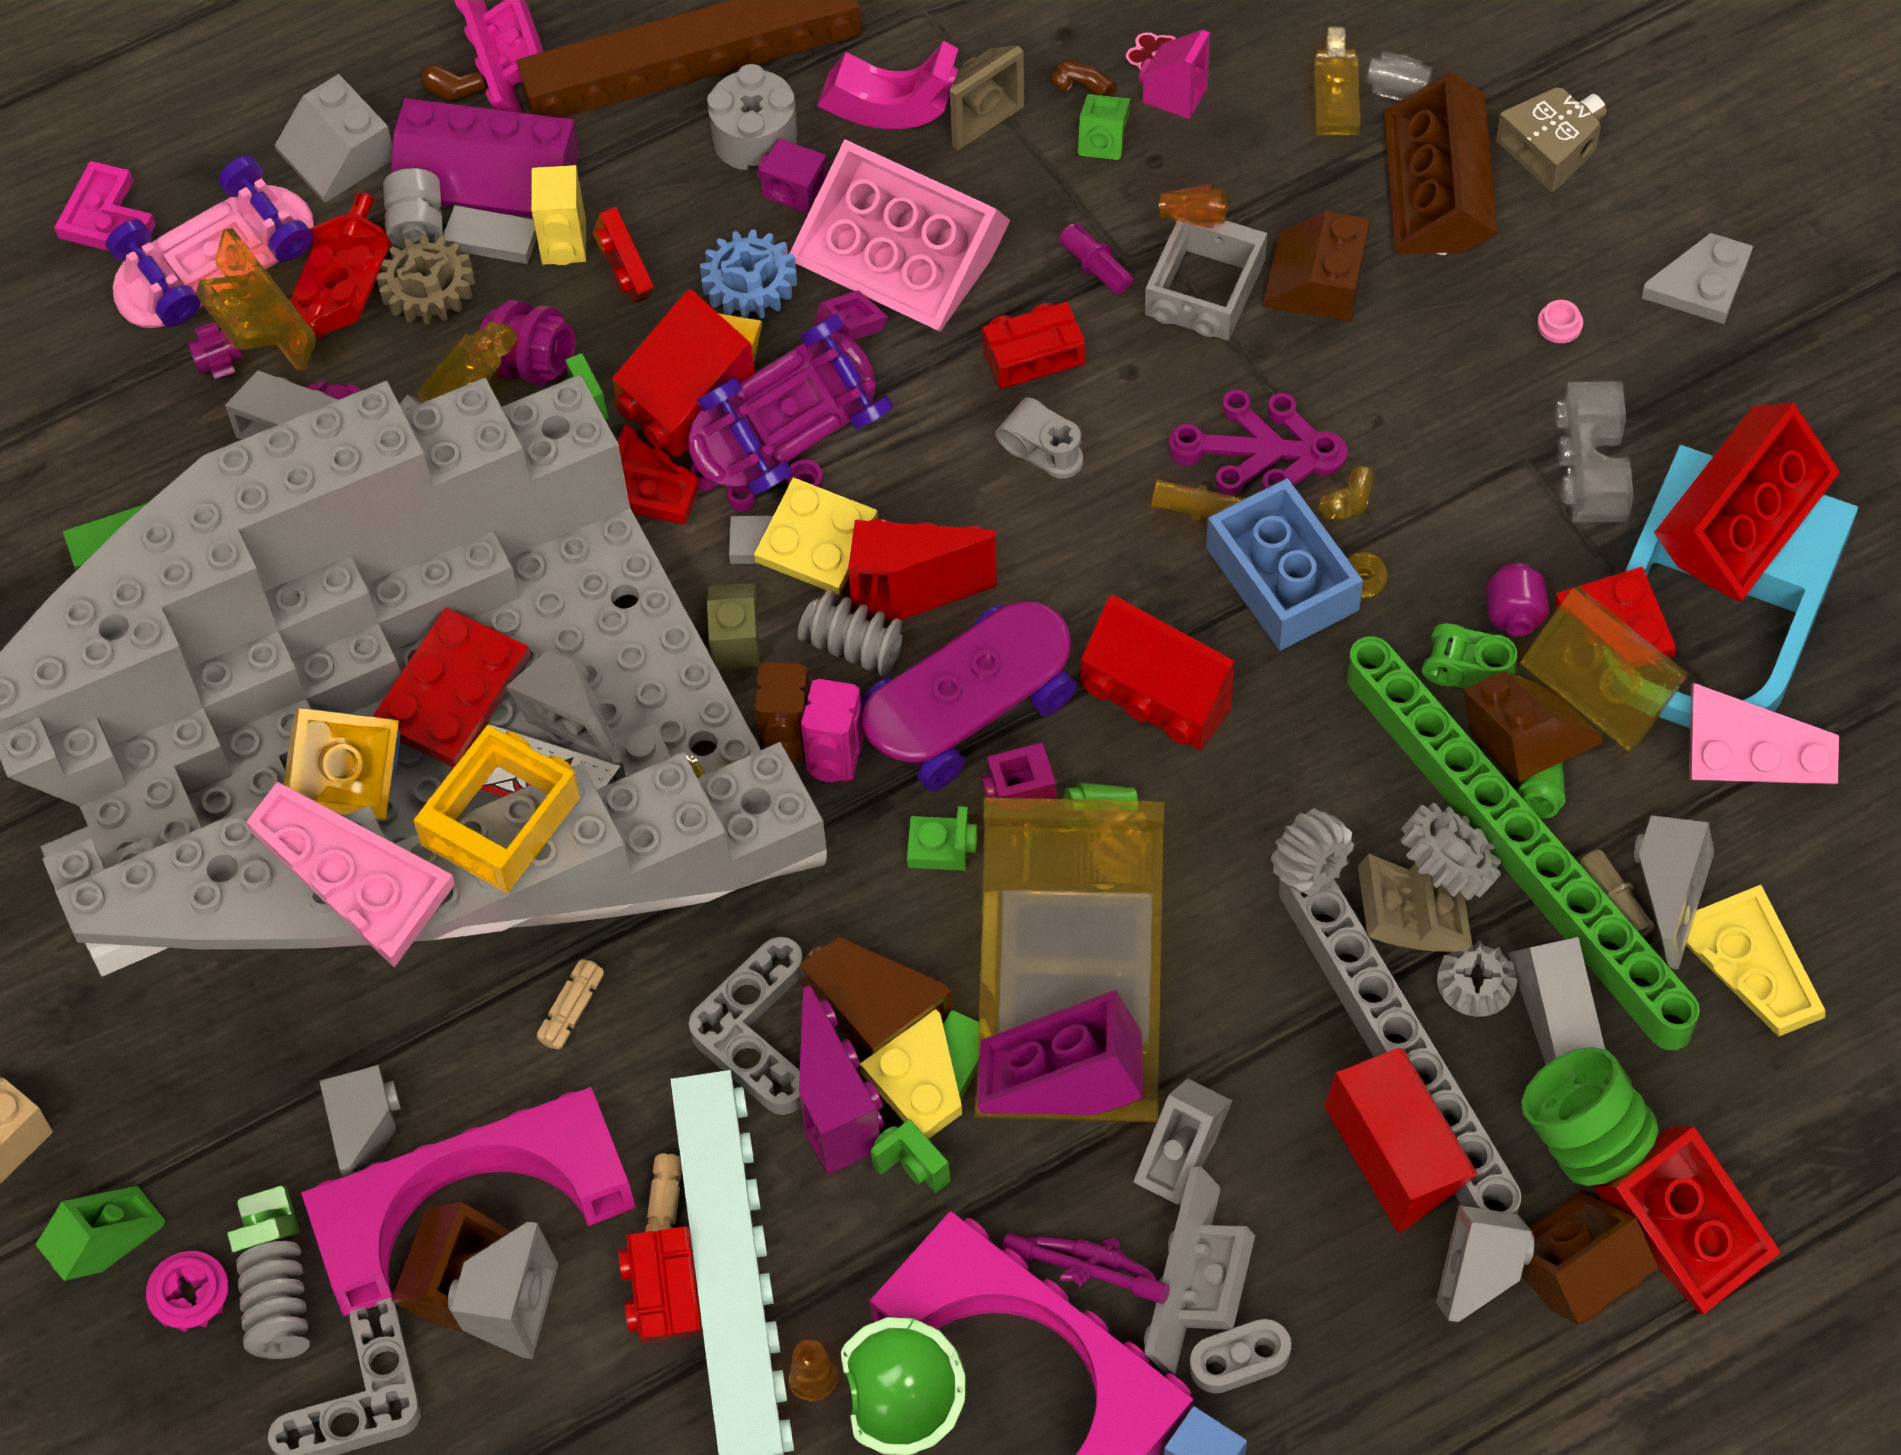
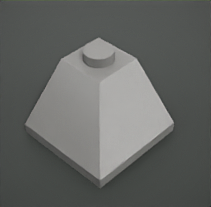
[448,1222,558,1359]

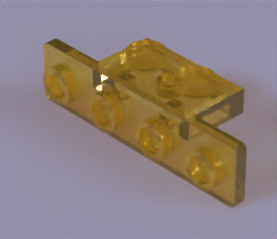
[196,228,315,371]

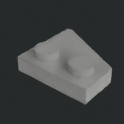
[1642,233,1753,324]

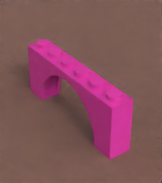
[301,1087,636,1317]
[870,1211,1193,1455]

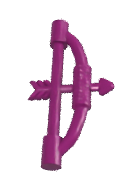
[1002,1233,1170,1304]

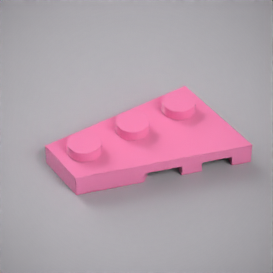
[1689,683,1839,784]

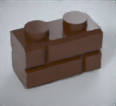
[755,662,810,763]

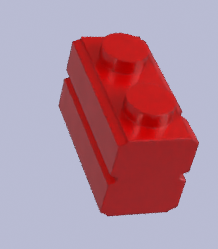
[982,302,1085,389]
[618,1227,703,1343]

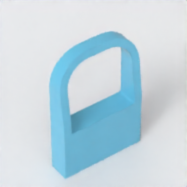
[1599,445,1858,728]

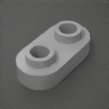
[1190,1319,1291,1393]

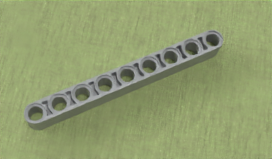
[1278,879,1521,1215]

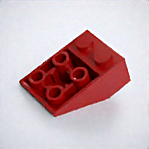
[848,519,998,620]

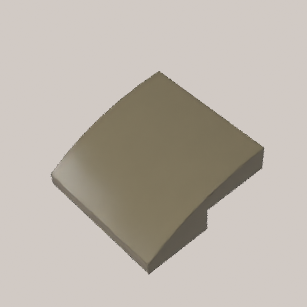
[1358,854,1472,952]

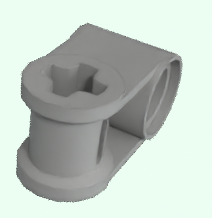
[995,397,1083,478]

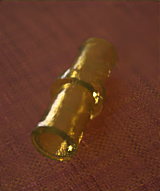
[1151,479,1247,521]

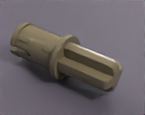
[1580,849,1656,937]

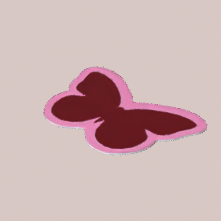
[1126,33,1176,70]

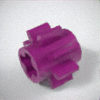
[187,322,242,380]

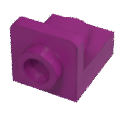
[812,290,888,340]

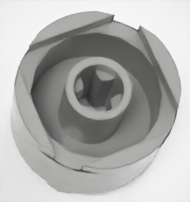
[707,64,798,170]

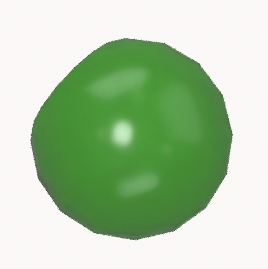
[841,1317,967,1455]

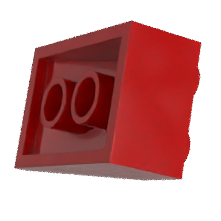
[1593,1126,1781,1314]

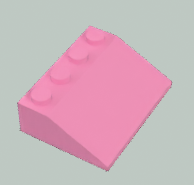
[789,139,1010,332]

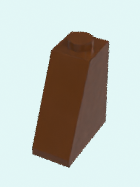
[800,937,953,1059]

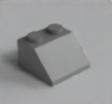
[275,74,393,203]

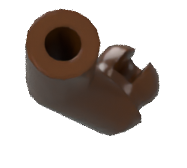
[1050,60,1117,97]

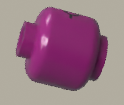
[1485,563,1549,636]

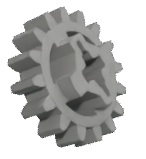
[1401,803,1501,900]

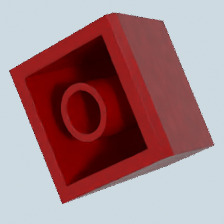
[612,289,755,458]

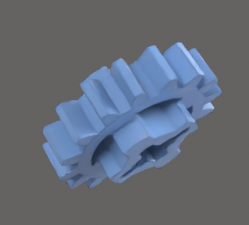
[700,229,797,318]

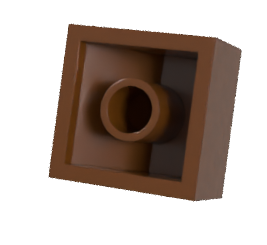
[1263,211,1370,321]
[1463,670,1603,782]
[1522,1191,1659,1325]
[391,1202,512,1333]

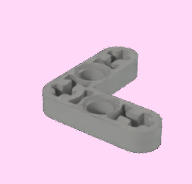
[688,937,803,1115]
[268,1297,421,1455]

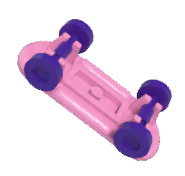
[106,156,314,328]

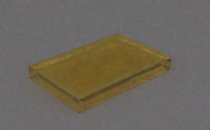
[1520,587,1689,751]

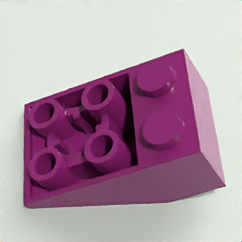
[799,985,885,1175]

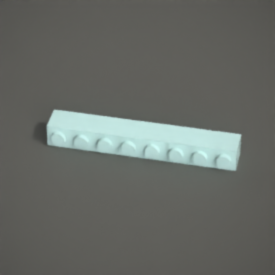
[671,1070,794,1455]

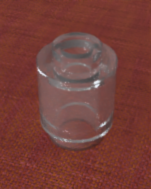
[1366,51,1433,101]

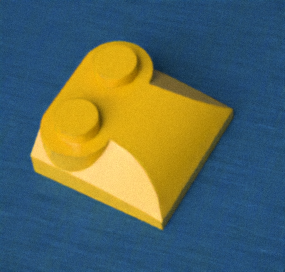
[284,708,399,819]

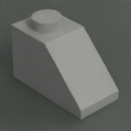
[320,1065,401,1177]
[1133,1078,1232,1205]
[1436,1205,1534,1322]

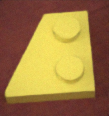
[860,1009,962,1139]

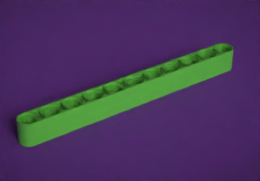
[1347,636,1700,1050]

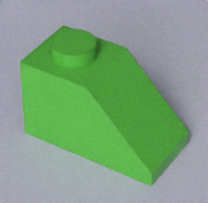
[36,1186,166,1281]

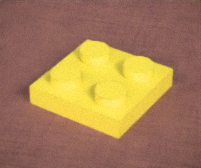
[754,477,878,596]

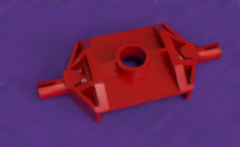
[274,192,391,358]

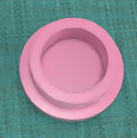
[1537,300,1583,343]

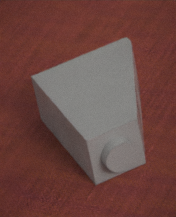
[1508,937,1605,1065]

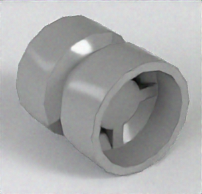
[383,168,443,250]

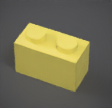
[532,165,586,265]

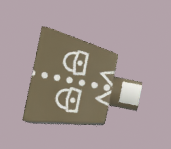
[1496,87,1607,192]

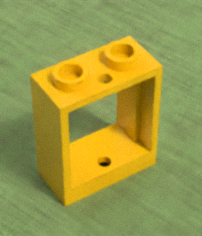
[413,725,580,894]

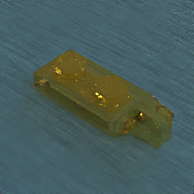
[1314,27,1360,135]
[417,321,518,403]

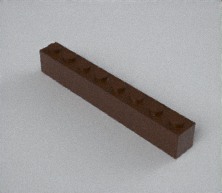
[516,0,862,118]

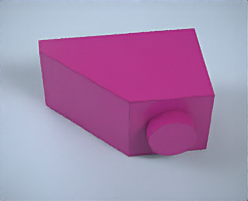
[1139,30,1210,119]

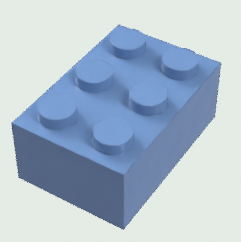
[1206,478,1363,651]

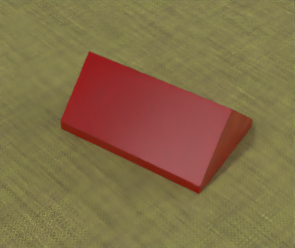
[1324,1048,1478,1233]

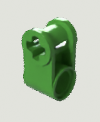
[1422,623,1517,689]

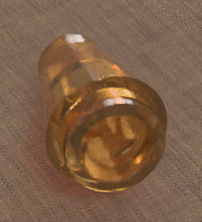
[1159,183,1227,229]
[786,1340,838,1401]

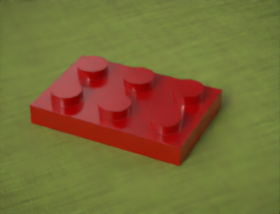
[372,607,530,768]

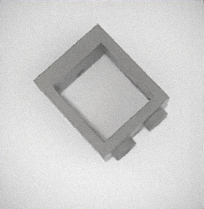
[1145,207,1267,341]

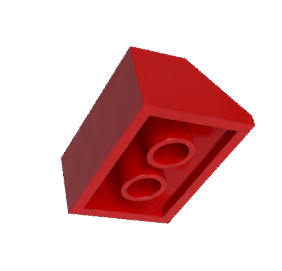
[1081,594,1235,751]

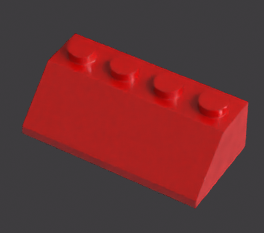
[1654,402,1840,601]

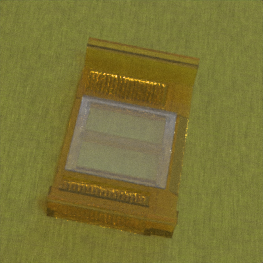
[974,798,1164,1123]

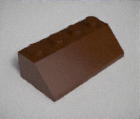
[1384,70,1498,254]

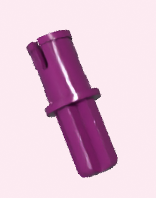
[1059,222,1133,295]

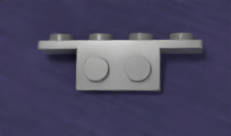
[1144,1166,1255,1374]

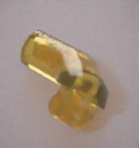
[1319,466,1374,520]

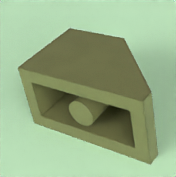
[707,582,760,670]

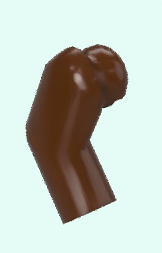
[421,64,486,102]

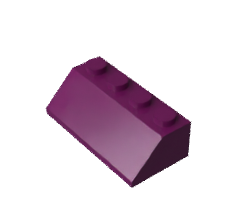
[391,98,580,217]

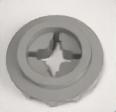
[1437,940,1518,1017]

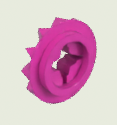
[146,1251,230,1333]

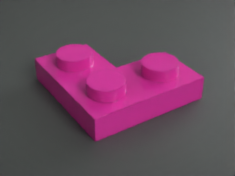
[54,161,156,251]

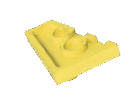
[1686,885,1825,1037]

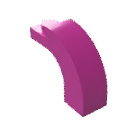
[817,41,958,129]

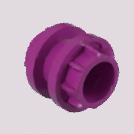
[478,300,576,385]

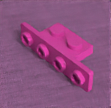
[454,0,544,113]

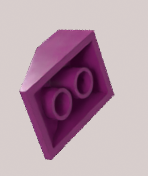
[977,990,1143,1115]

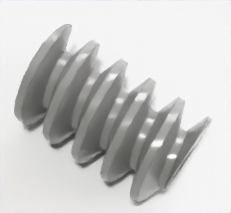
[797,589,902,677]
[236,1241,310,1359]

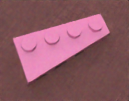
[246,782,455,968]

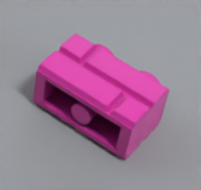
[801,679,864,783]

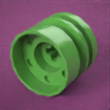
[1521,1047,1659,1186]

